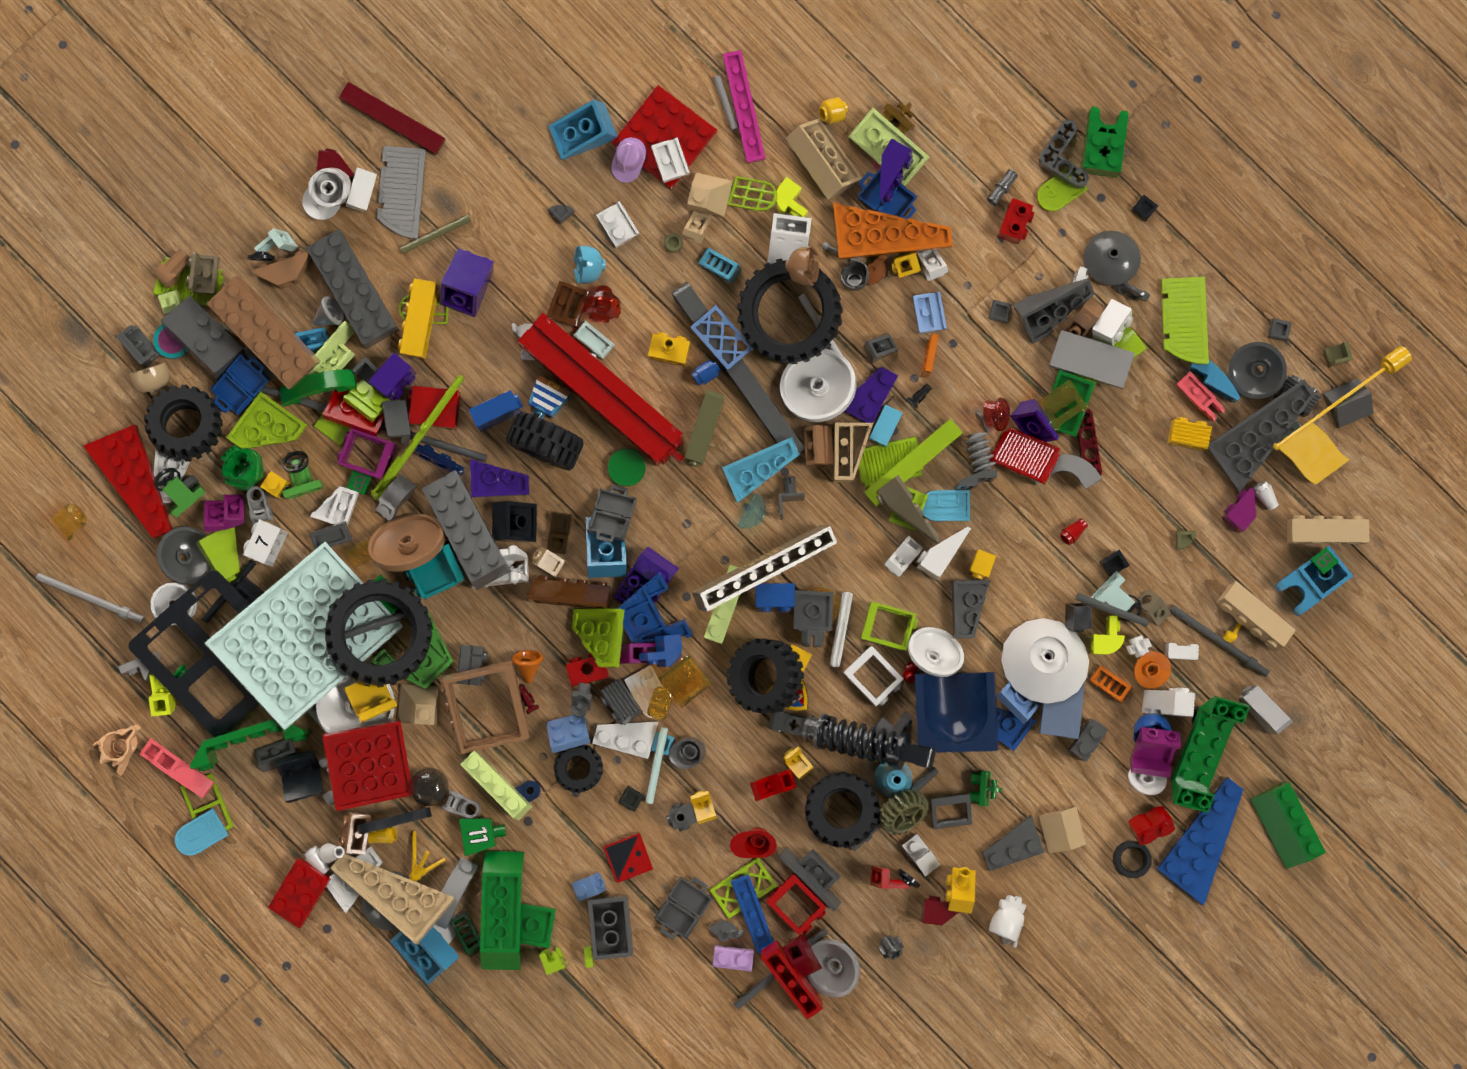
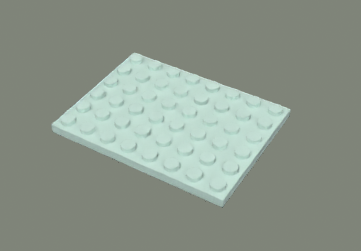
[205,542,403,731]

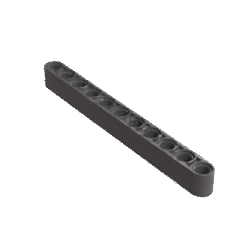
[671,282,805,454]

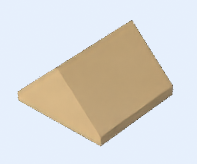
[1039,806,1086,854]

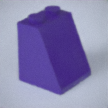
[440,248,494,317]

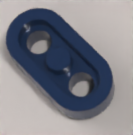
[515,781,541,802]

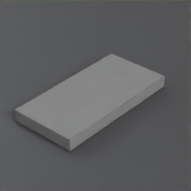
[1049,330,1134,390]

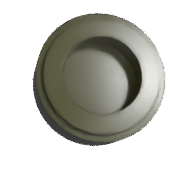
[664,233,683,253]

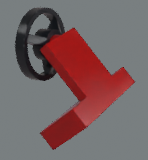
[870,866,920,889]

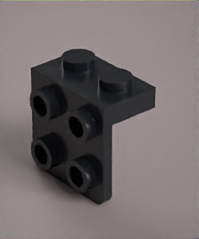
[275,750,323,803]

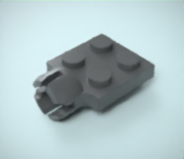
[793,590,834,647]

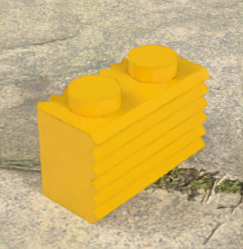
[1167,417,1212,451]

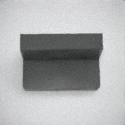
[382,400,411,443]

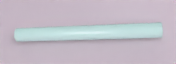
[646,726,668,804]

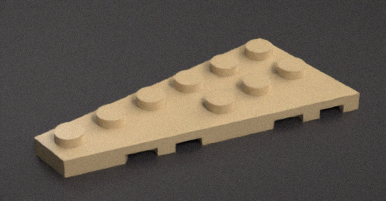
[330,854,456,945]

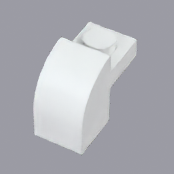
[884,536,923,577]

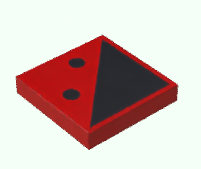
[603,833,653,883]

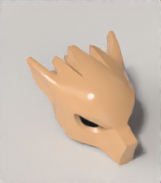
[92,724,141,776]

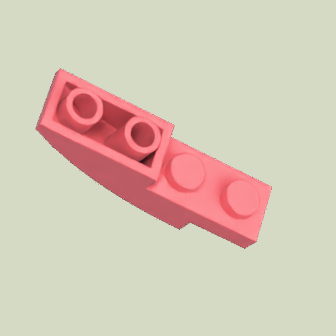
[139,738,215,799]

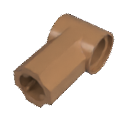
[153,249,189,288]

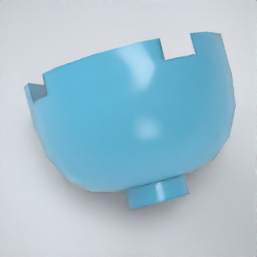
[574,245,606,284]

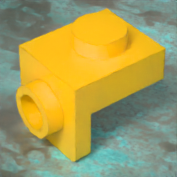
[783,746,814,780]
[690,791,717,824]

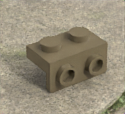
[186,252,220,295]

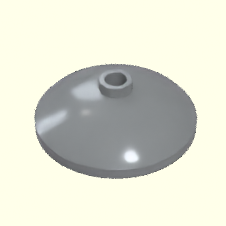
[807,939,860,997]

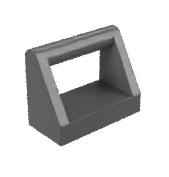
[929,793,972,829]

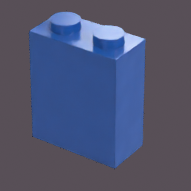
[469,390,523,432]

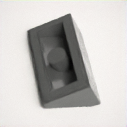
[255,739,298,772]

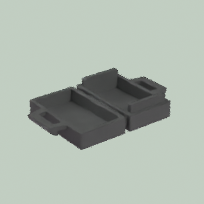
[587,485,637,543]
[654,877,713,940]

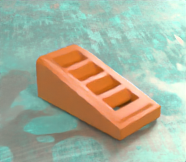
[1089,665,1133,704]

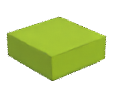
[584,946,594,968]

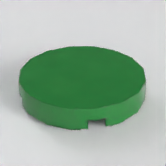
[608,448,646,487]

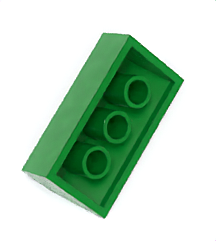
[1250,782,1326,869]

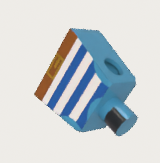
[528,375,572,419]

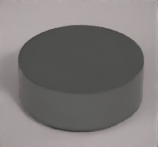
[183,475,199,490]

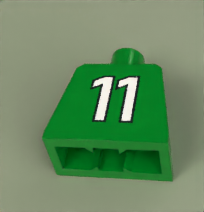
[459,818,507,856]

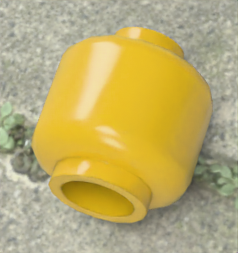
[819,97,848,125]

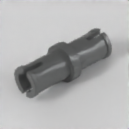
[987,169,1018,206]

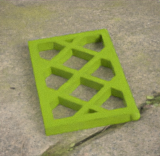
[709,858,777,919]

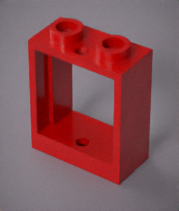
[766,873,827,935]

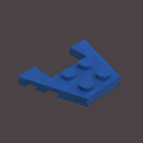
[617,572,692,643]

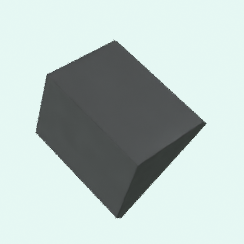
[1322,379,1374,428]

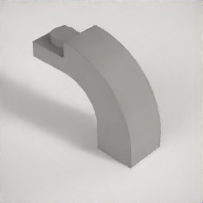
[1033,454,1102,490]
[435,857,479,929]

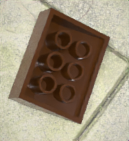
[528,576,611,609]

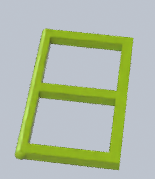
[180,773,234,830]

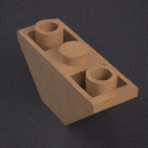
[253,251,312,289]

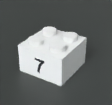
[243,519,288,567]

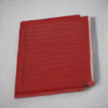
[989,428,1061,485]

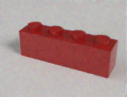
[761,940,823,1020]

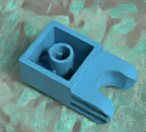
[1274,546,1353,616]

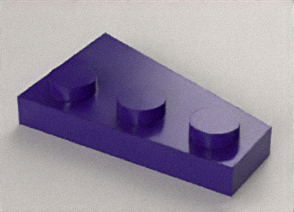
[844,366,898,423]

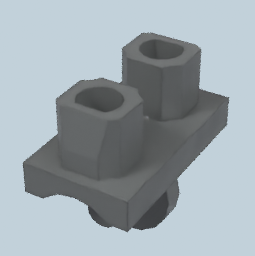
[571,683,592,717]

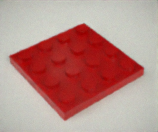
[612,85,718,190]
[322,719,414,811]

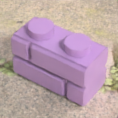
[713,945,754,972]

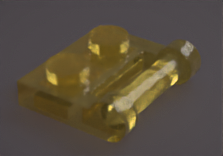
[1038,380,1088,430]

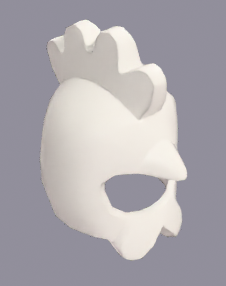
[989,895,1026,948]

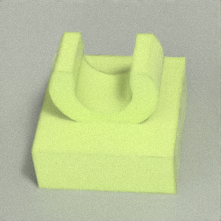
[158,290,182,314]

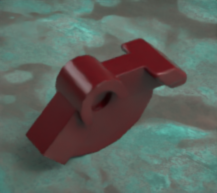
[519,684,540,715]

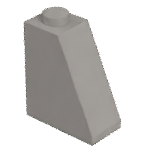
[1239,685,1293,734]

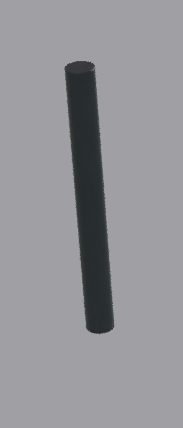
[201,559,256,624]

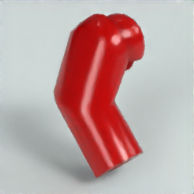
[903,661,920,683]

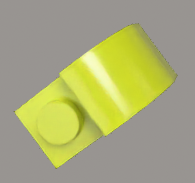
[776,177,808,217]
[1090,616,1125,655]
[148,673,176,717]

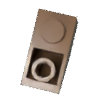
[1064,298,1105,337]

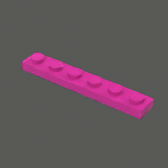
[723,50,765,164]

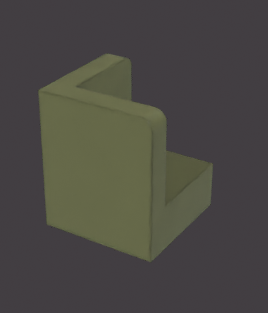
[1323,341,1353,368]

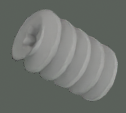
[965,432,996,474]

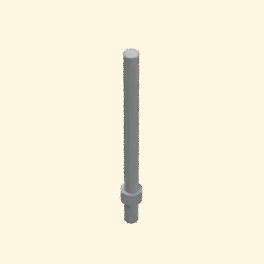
[36,573,145,624]

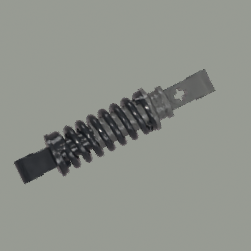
[768,711,936,770]

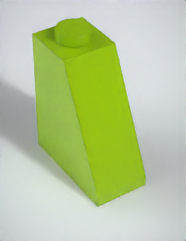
[196,527,240,582]

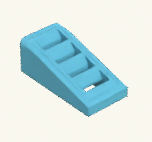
[698,247,742,284]

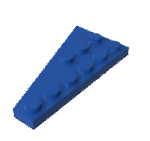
[1156,777,1244,905]

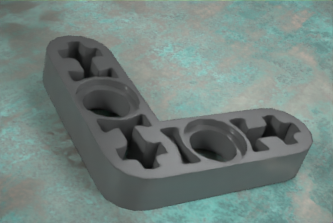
[1039,120,1089,189]

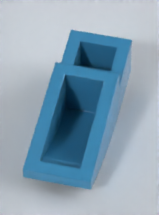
[1187,360,1240,403]

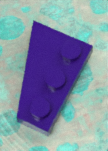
[470,459,530,498]

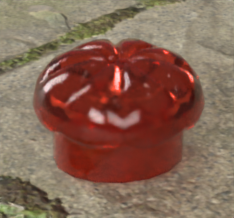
[983,397,1011,432]

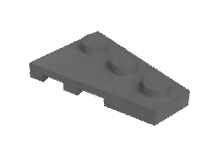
[951,580,990,639]
[982,815,1045,871]

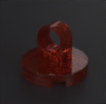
[583,285,621,323]

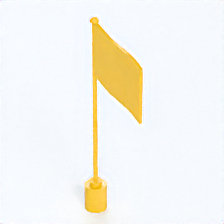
[1273,346,1412,485]

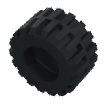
[553,745,603,793]

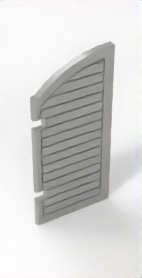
[376,146,426,239]

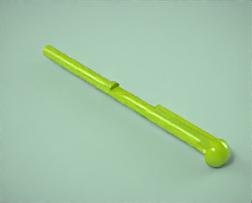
[371,375,465,501]

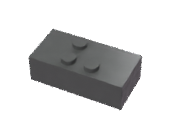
[161,296,245,381]

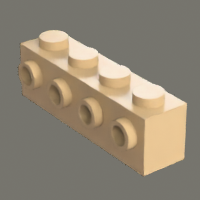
[1287,515,1369,544]
[1216,581,1296,651]

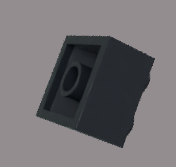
[492,501,537,542]

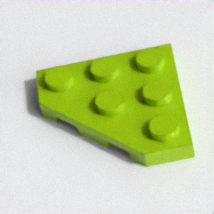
[226,391,308,449]
[572,609,624,668]

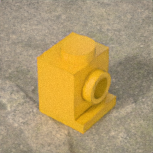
[891,251,921,278]

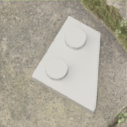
[310,486,359,526]

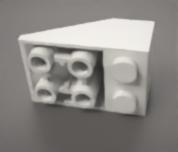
[767,213,812,264]

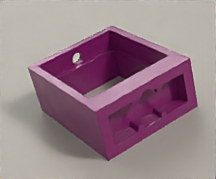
[337,428,397,480]

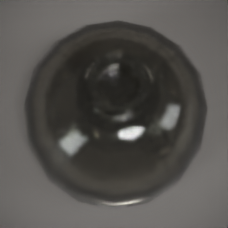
[410,767,449,806]

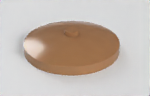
[368,514,445,571]

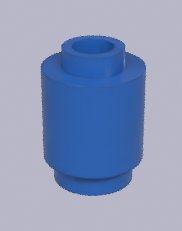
[691,360,720,386]

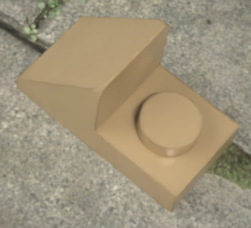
[682,211,711,244]

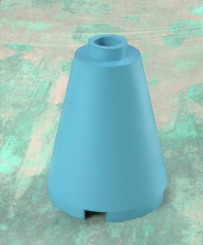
[874,762,912,798]

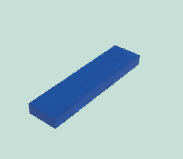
[730,874,774,954]

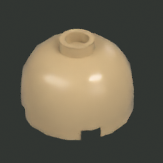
[129,362,170,395]

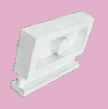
[651,138,690,183]
[596,201,639,248]

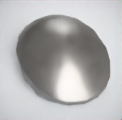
[669,737,706,769]

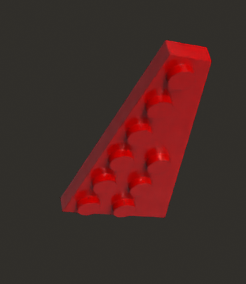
[83,424,173,539]

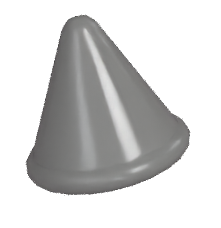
[312,296,345,326]

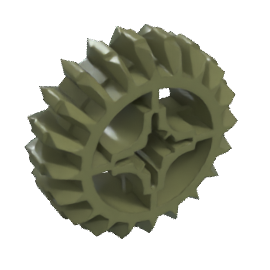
[878,788,929,835]

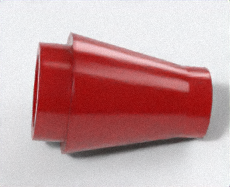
[1059,518,1088,545]

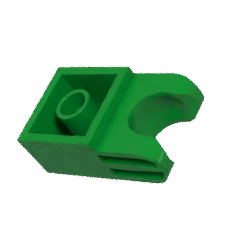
[1080,106,1129,178]

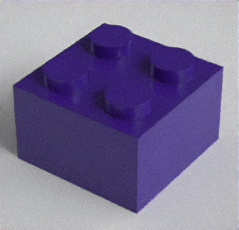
[369,353,417,401]

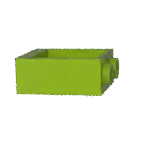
[860,601,918,652]

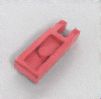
[1175,371,1225,421]

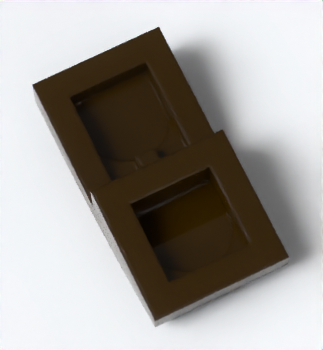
[547,512,572,554]

